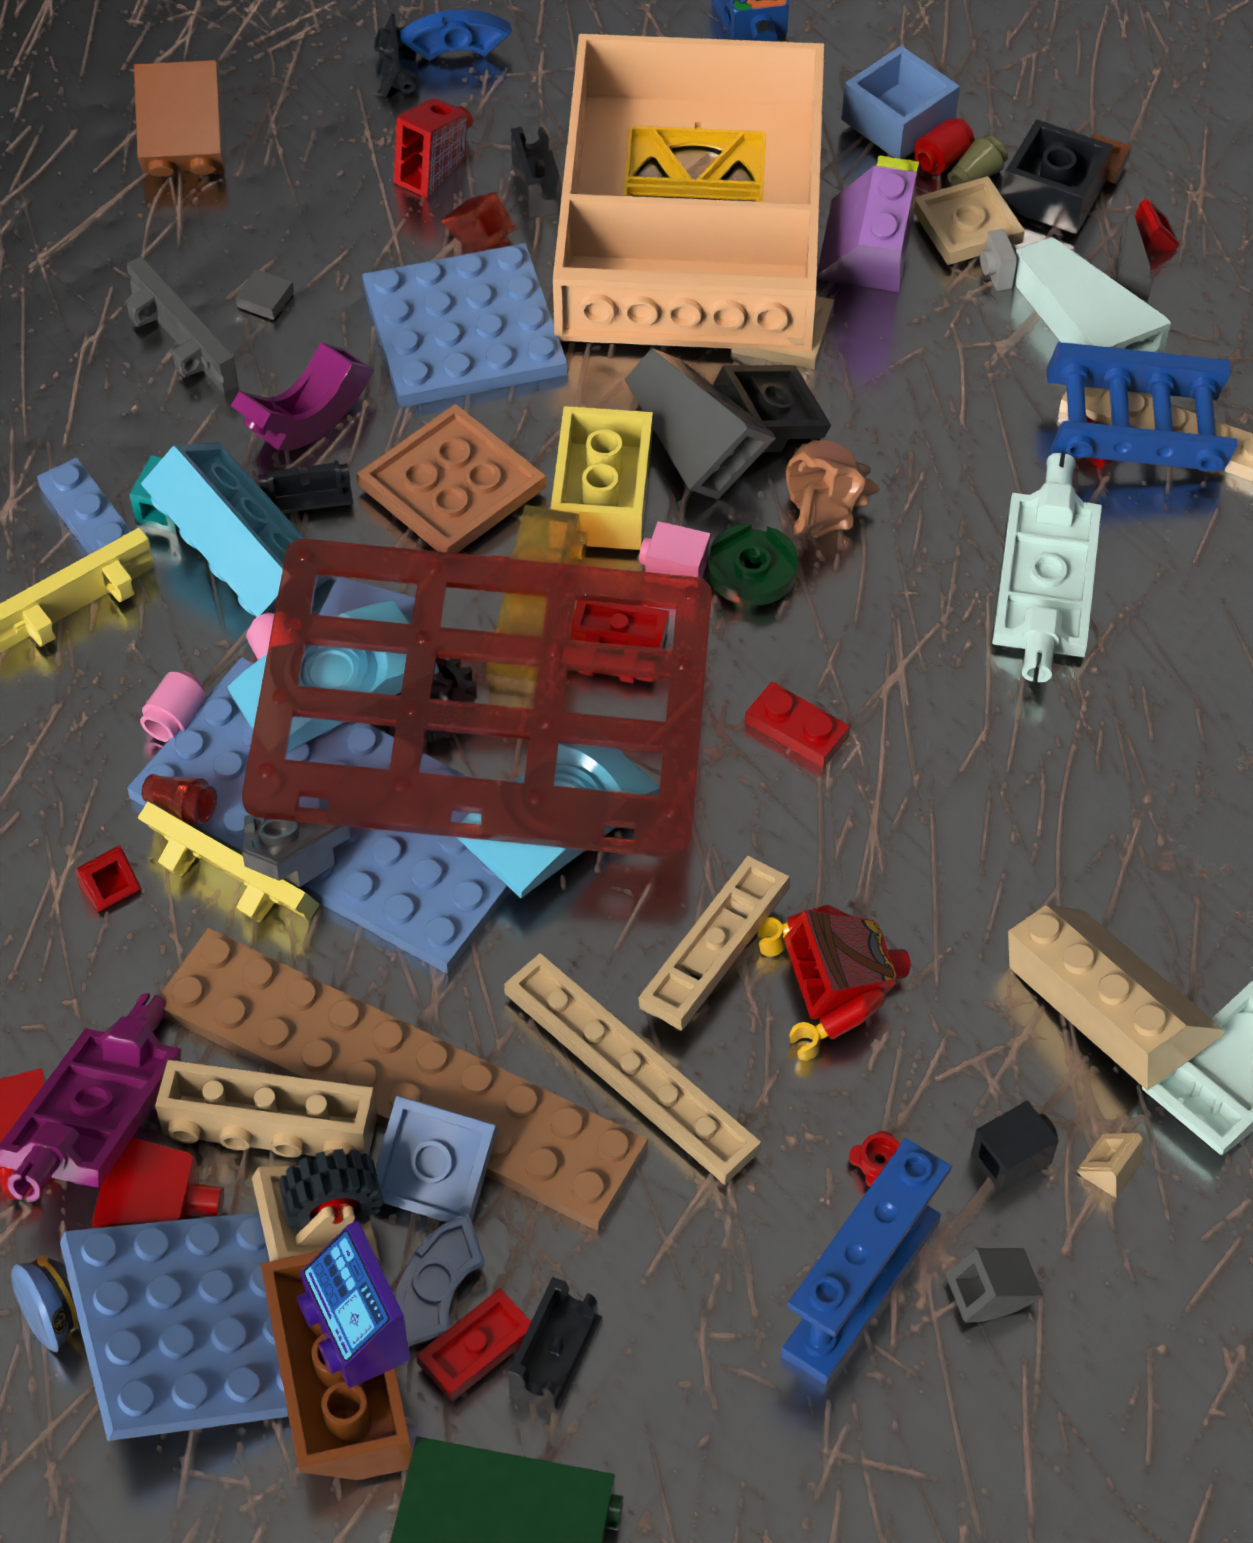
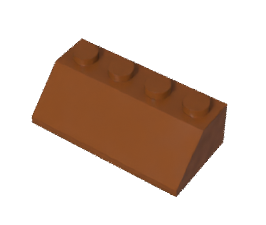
[260,1250,412,1480]

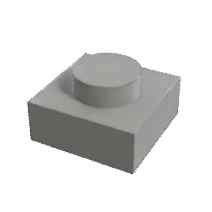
[980,229,1017,291]

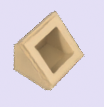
[1077,1133,1143,1198]

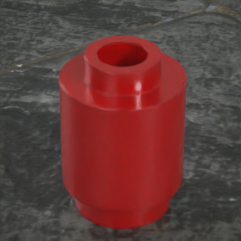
[914,118,974,174]

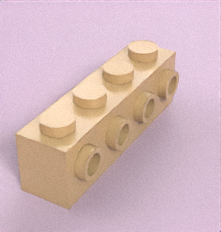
[155,1060,377,1158]

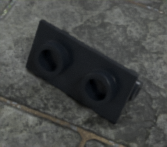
[374,13,419,97]
[258,460,353,513]

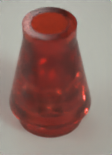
[141,774,217,825]

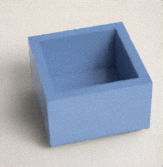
[841,46,960,159]

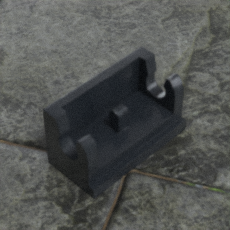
[511,127,563,219]
[508,1276,603,1415]

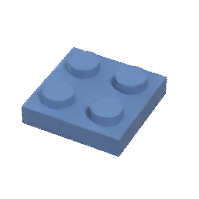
[375,1096,499,1222]

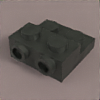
[713,365,831,452]

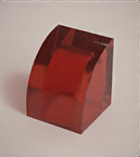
[441,192,516,251]

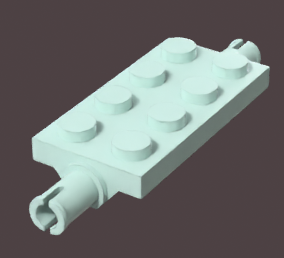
[992,453,1102,682]

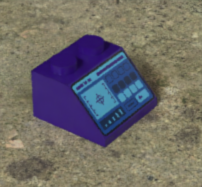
[297,1221,410,1389]

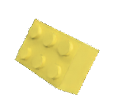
[550,406,653,550]

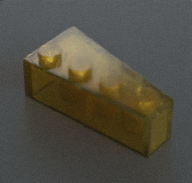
[485,505,588,700]

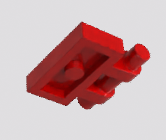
[562,595,669,684]

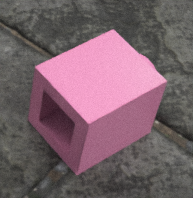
[639,521,711,596]

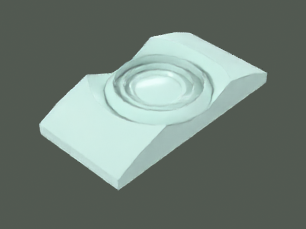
[1141,980,1253,1156]

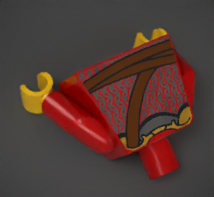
[757,905,911,1061]

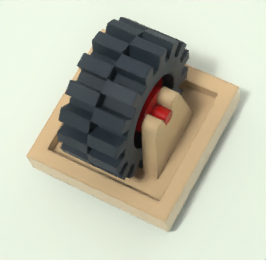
[252,1149,383,1261]

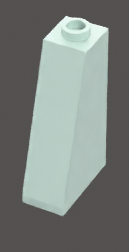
[1013,237,1171,353]

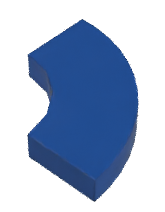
[399,9,512,61]

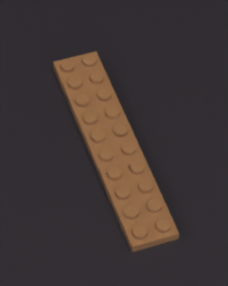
[159,928,648,1232]

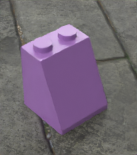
[816,166,917,293]

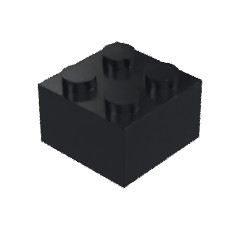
[1001,119,1113,234]

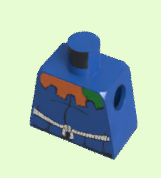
[712,0,789,42]

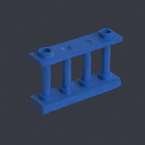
[1046,342,1238,472]
[781,1138,952,1386]

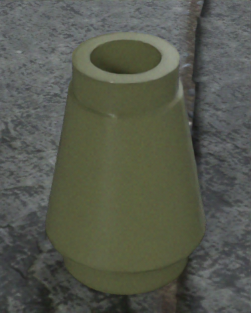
[948,135,1008,186]

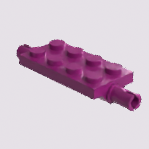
[0,993,181,1202]

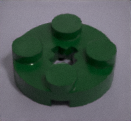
[707,524,798,611]

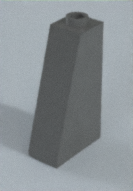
[625,349,776,499]

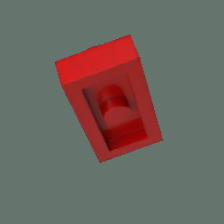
[745,681,850,768]
[416,1288,531,1402]

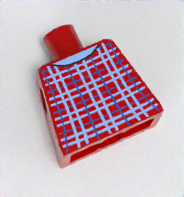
[393,98,473,198]

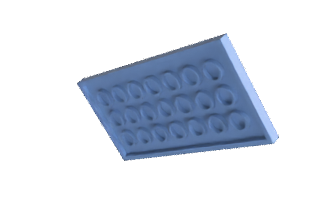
[127,657,512,974]

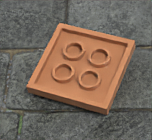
[357,403,546,560]

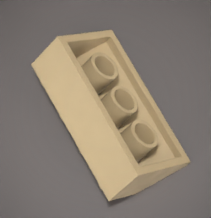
[1008,905,1224,1091]

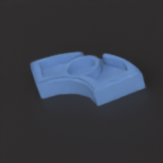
[396,1213,485,1348]

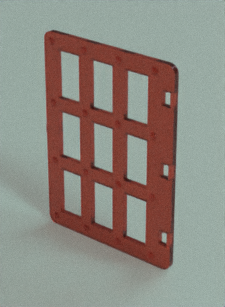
[242,539,712,858]

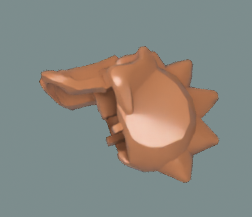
[786,440,880,538]

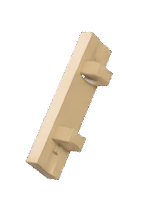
[638,856,790,1031]

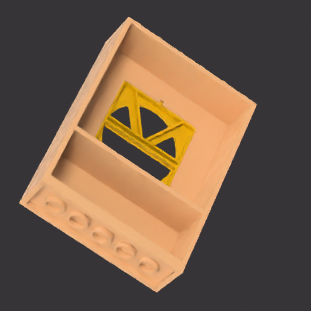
[553,34,824,351]

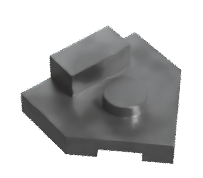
[242,808,350,887]

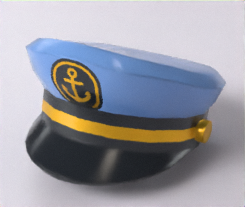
[11,1256,80,1353]

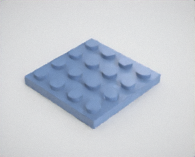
[362,243,567,408]
[60,1212,289,1441]

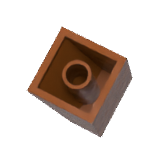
[134,60,225,177]

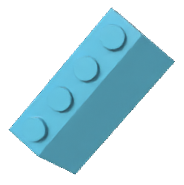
[141,442,335,617]

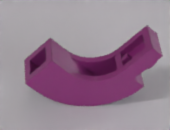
[231,342,375,451]

